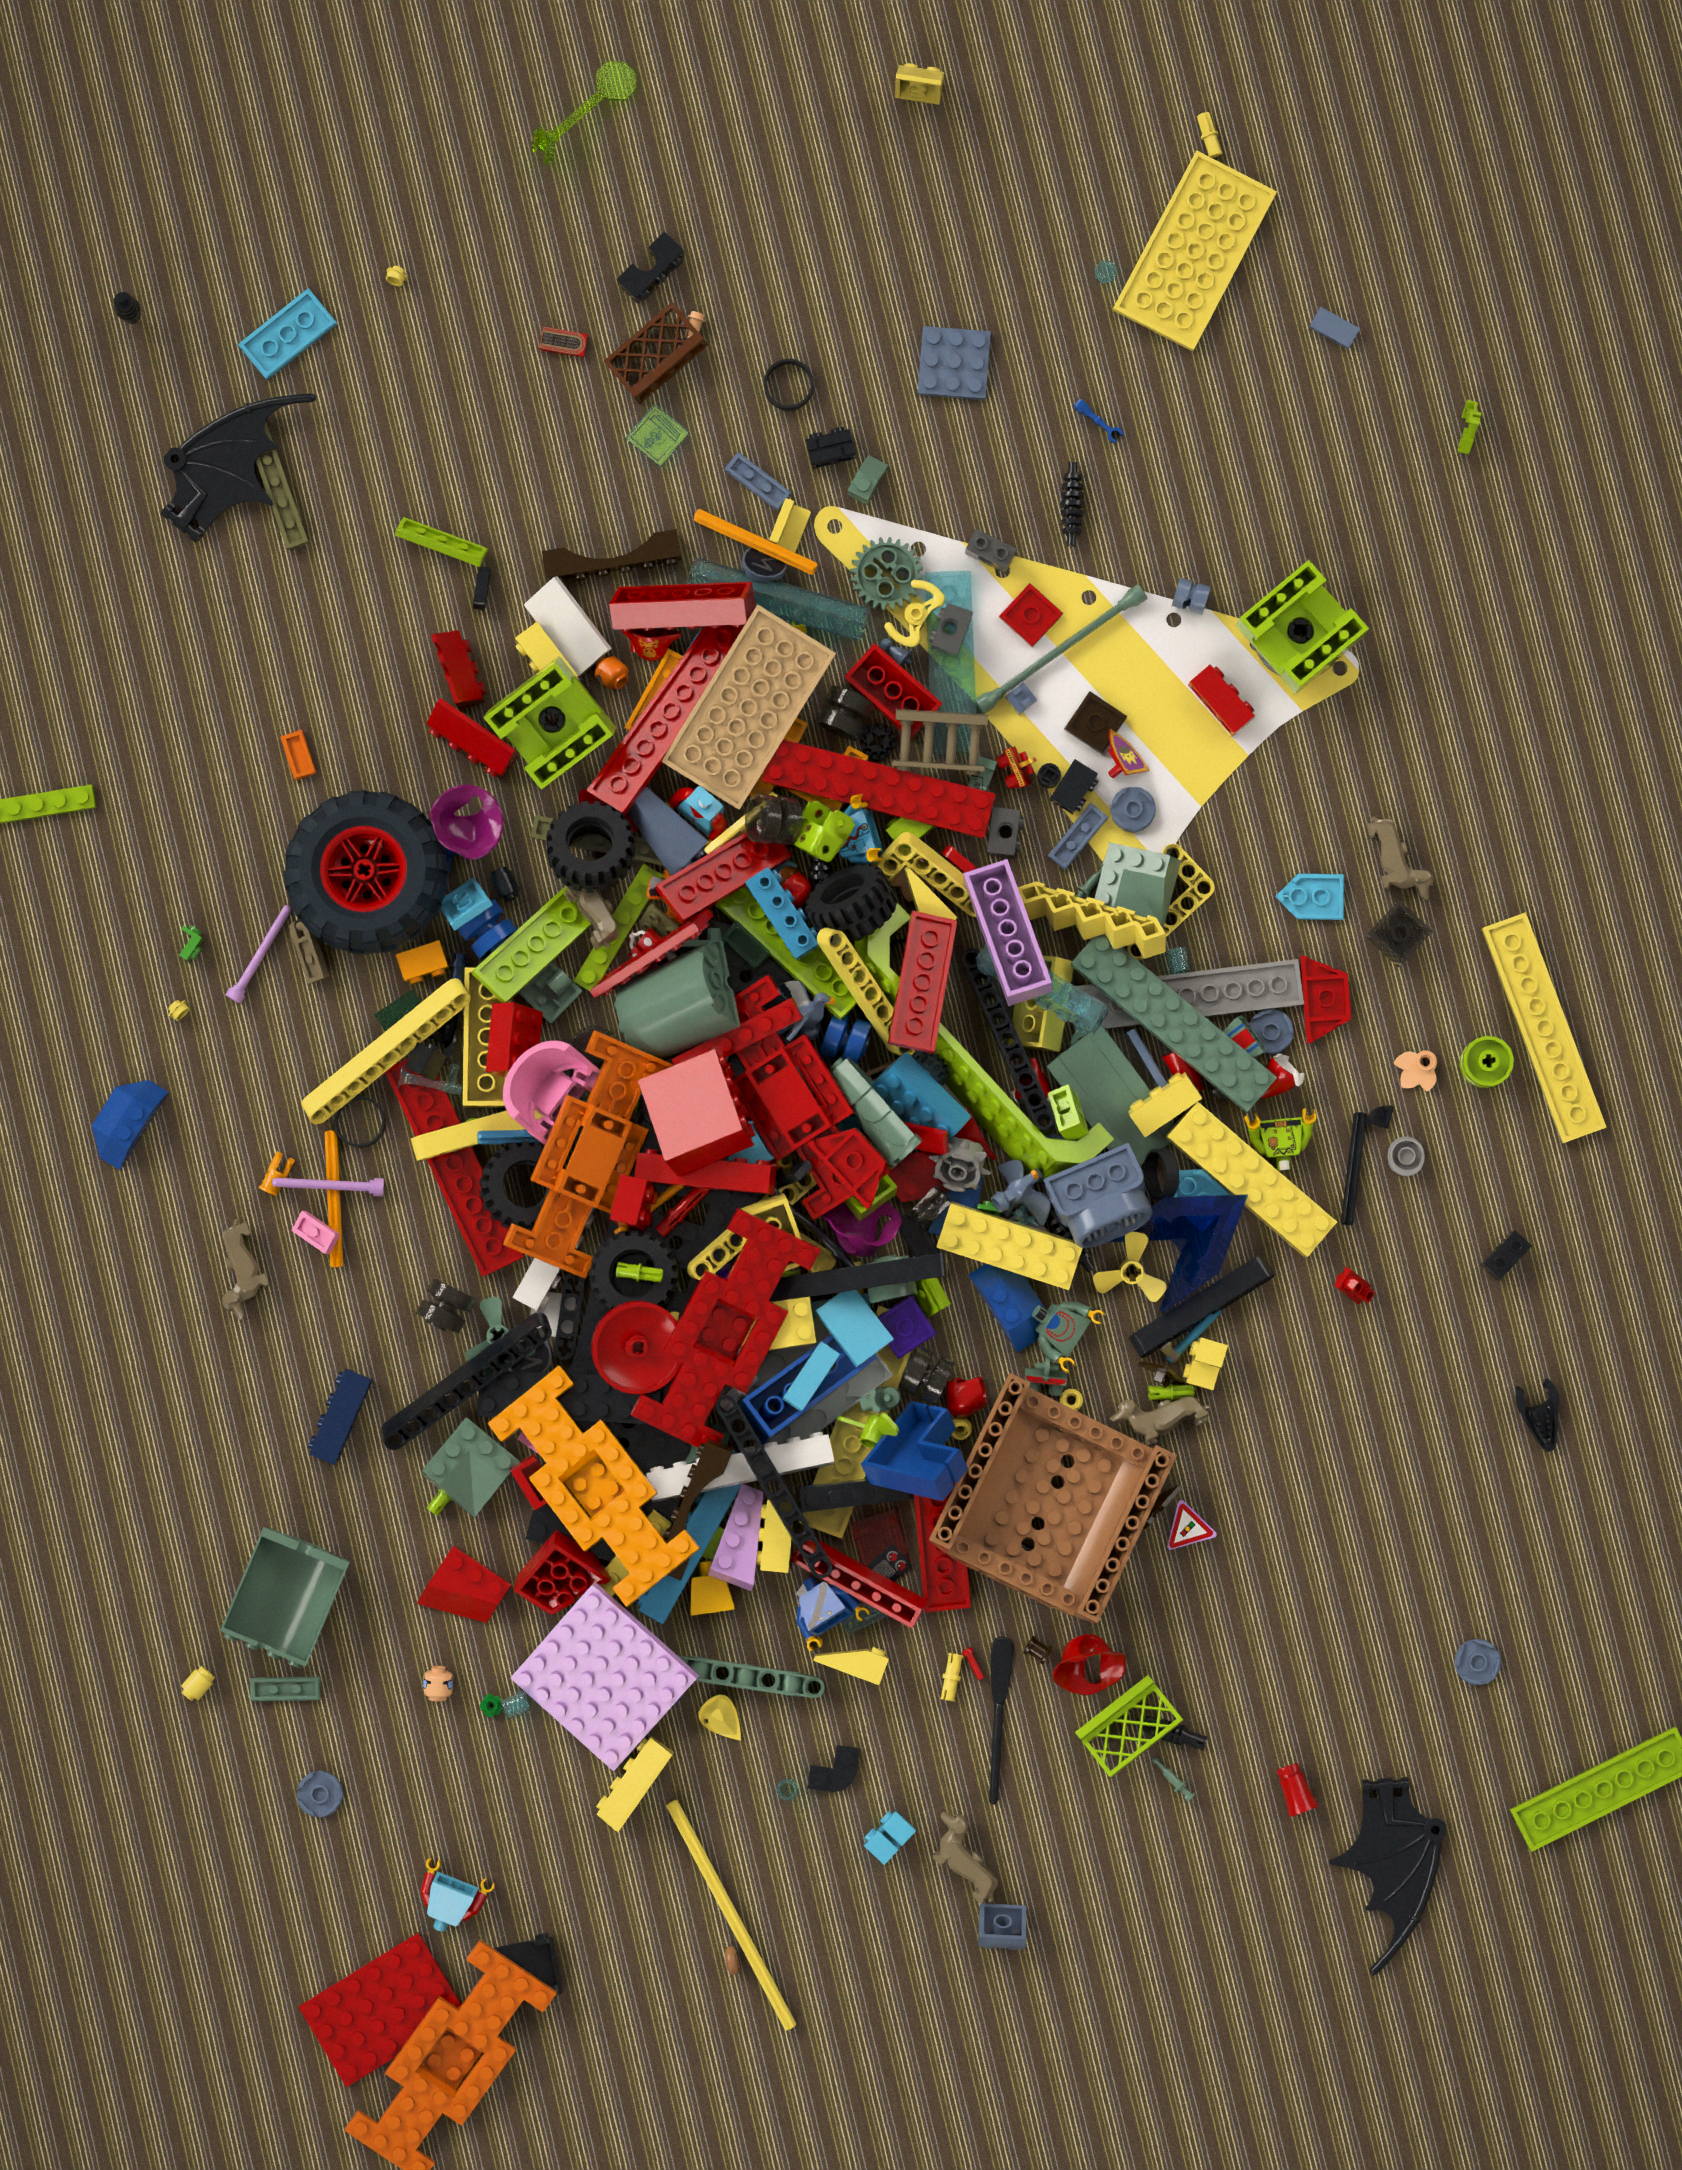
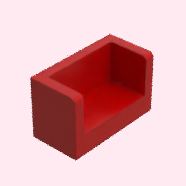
[510,1454,547,1510]

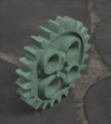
[850,537,924,612]

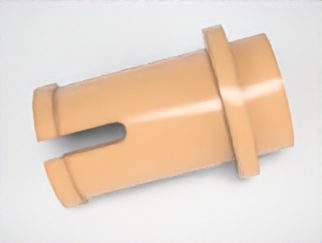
[683,311,705,339]

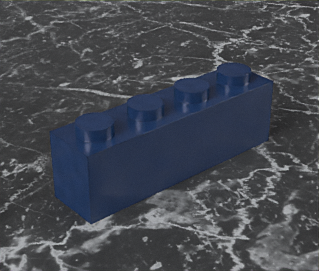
[307,1369,373,1465]

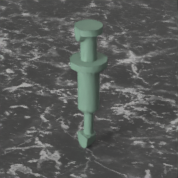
[1076,862,1104,898]
[1151,1758,1196,1802]

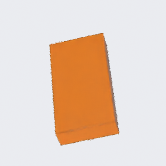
[280,730,317,781]

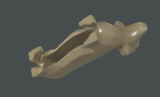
[1366,816,1434,901]
[564,854,619,950]
[222,1219,269,1321]
[1109,1396,1211,1447]
[932,1811,998,1904]

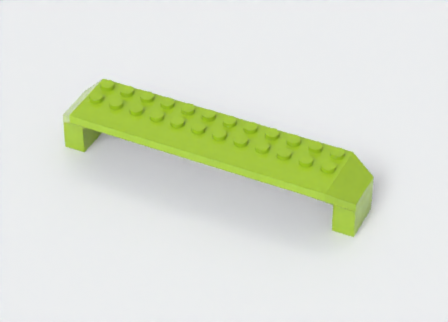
[853,902,1114,1182]

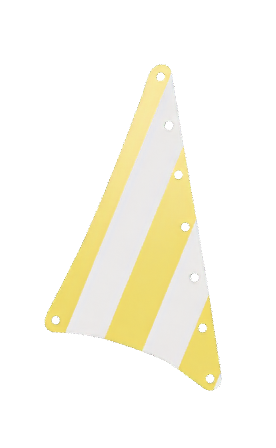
[814,506,1359,862]

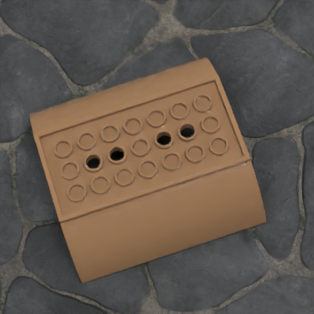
[929,1373,1177,1623]

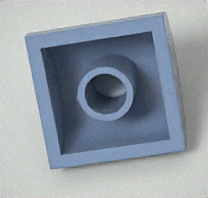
[978,1903,1026,1950]

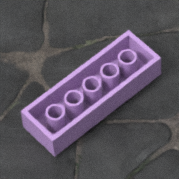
[963,859,1052,1006]

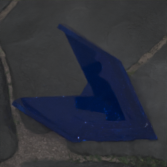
[1110,1194,1248,1313]

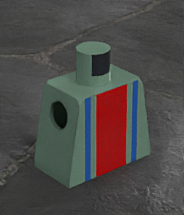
[1223,1015,1268,1058]

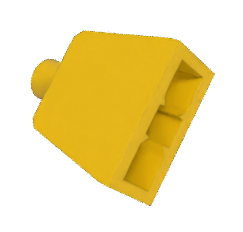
[690,1560,735,1616]

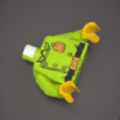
[1244,1108,1316,1171]

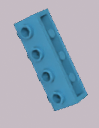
[745,867,819,961]

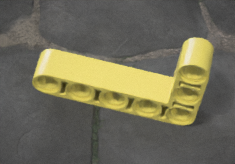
[872,832,976,917]
[1126,843,1215,961]

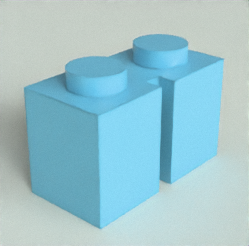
[864,1810,916,1865]

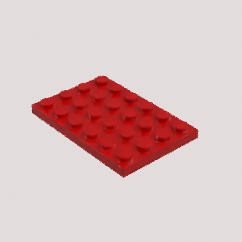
[298,1932,462,2087]

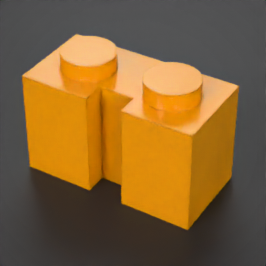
[396,940,450,985]

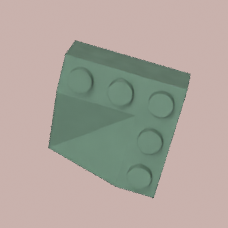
[1094,842,1181,927]
[421,1417,520,1518]

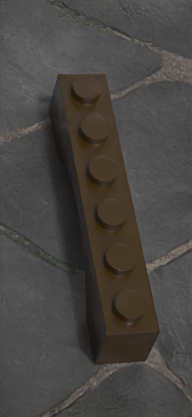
[542,529,682,583]
[663,1438,734,1581]

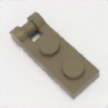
[289,920,330,984]

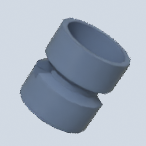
[1172,577,1211,615]

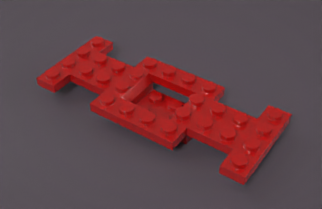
[703,975,892,1221]
[631,1208,821,1448]

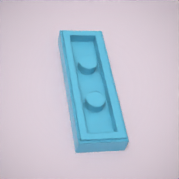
[782,1341,840,1412]

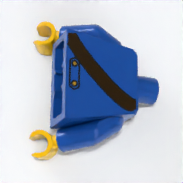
[796,1577,870,1651]

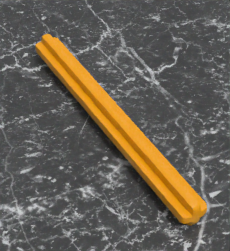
[694,509,818,575]
[325,1131,343,1268]

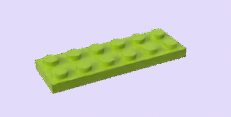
[472,886,592,1003]

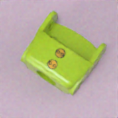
[791,801,855,862]

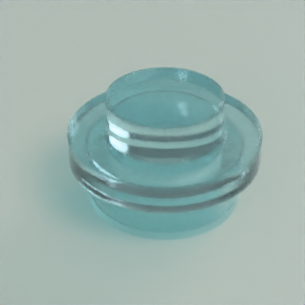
[1094,260,1117,283]

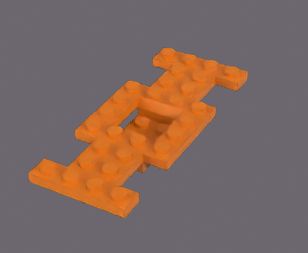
[503,1030,674,1279]
[344,1939,557,2170]

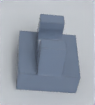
[1005,683,1037,715]

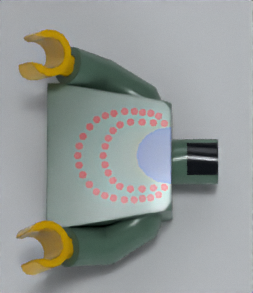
[1032,1301,1106,1373]

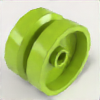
[1459,1036,1514,1089]

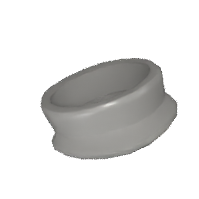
[1387,1137,1425,1177]

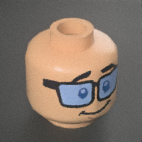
[423,1666,453,1701]

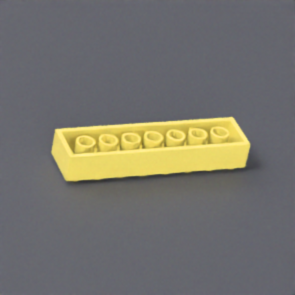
[1165,1102,1337,1257]

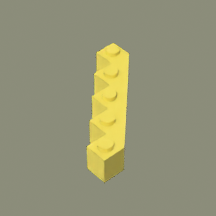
[1018,881,1166,959]

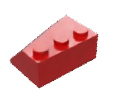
[431,630,486,711]
[514,1529,611,1615]
[416,1546,513,1623]

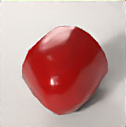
[946,1376,988,1418]

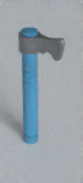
[1160,1309,1222,1364]

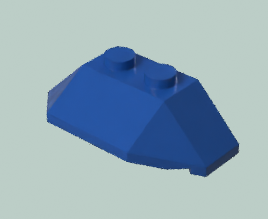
[92,1080,169,1170]
[968,1264,1045,1353]

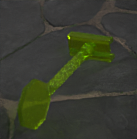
[531,61,636,165]

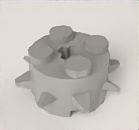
[929,1137,991,1192]

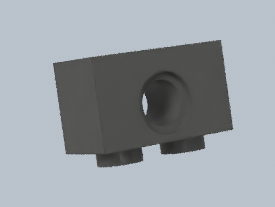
[965,529,1017,574]
[929,602,973,658]
[986,807,1024,858]

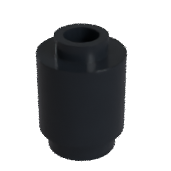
[490,866,520,902]

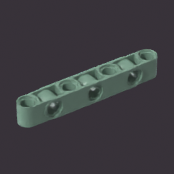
[677,1655,825,1698]

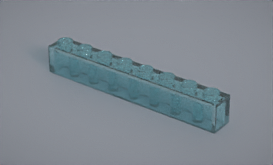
[687,557,870,641]

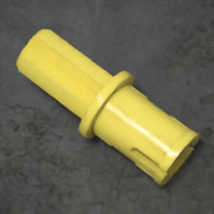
[1197,112,1223,158]

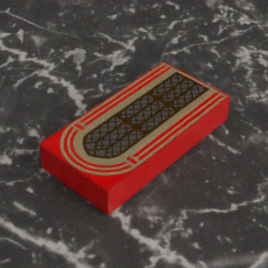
[539,326,588,358]

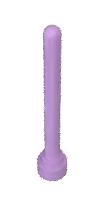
[225,905,292,1004]
[272,1178,384,1197]

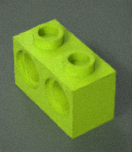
[1047,1084,1089,1141]

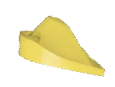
[698,1694,741,1741]

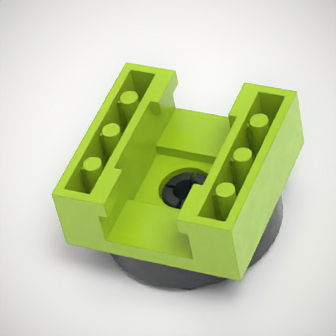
[1236,560,1369,694]
[484,656,616,790]

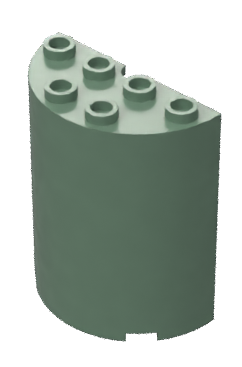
[614,940,740,1060]
[220,1527,350,1669]

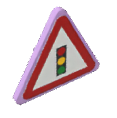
[1167,1500,1217,1550]

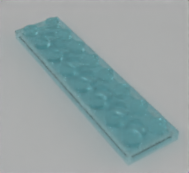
[925,570,976,754]

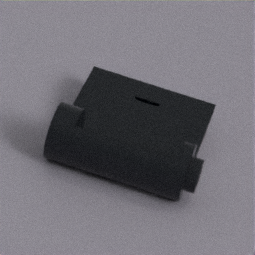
[494,1933,564,1995]

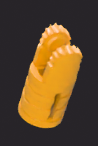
[259,1151,295,1197]

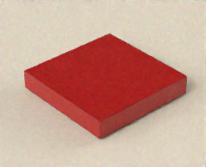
[999,583,1063,648]

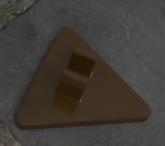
[1138,1361,1185,1388]

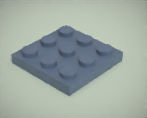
[917,326,991,400]

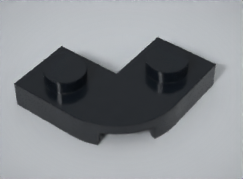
[807,1745,860,1792]

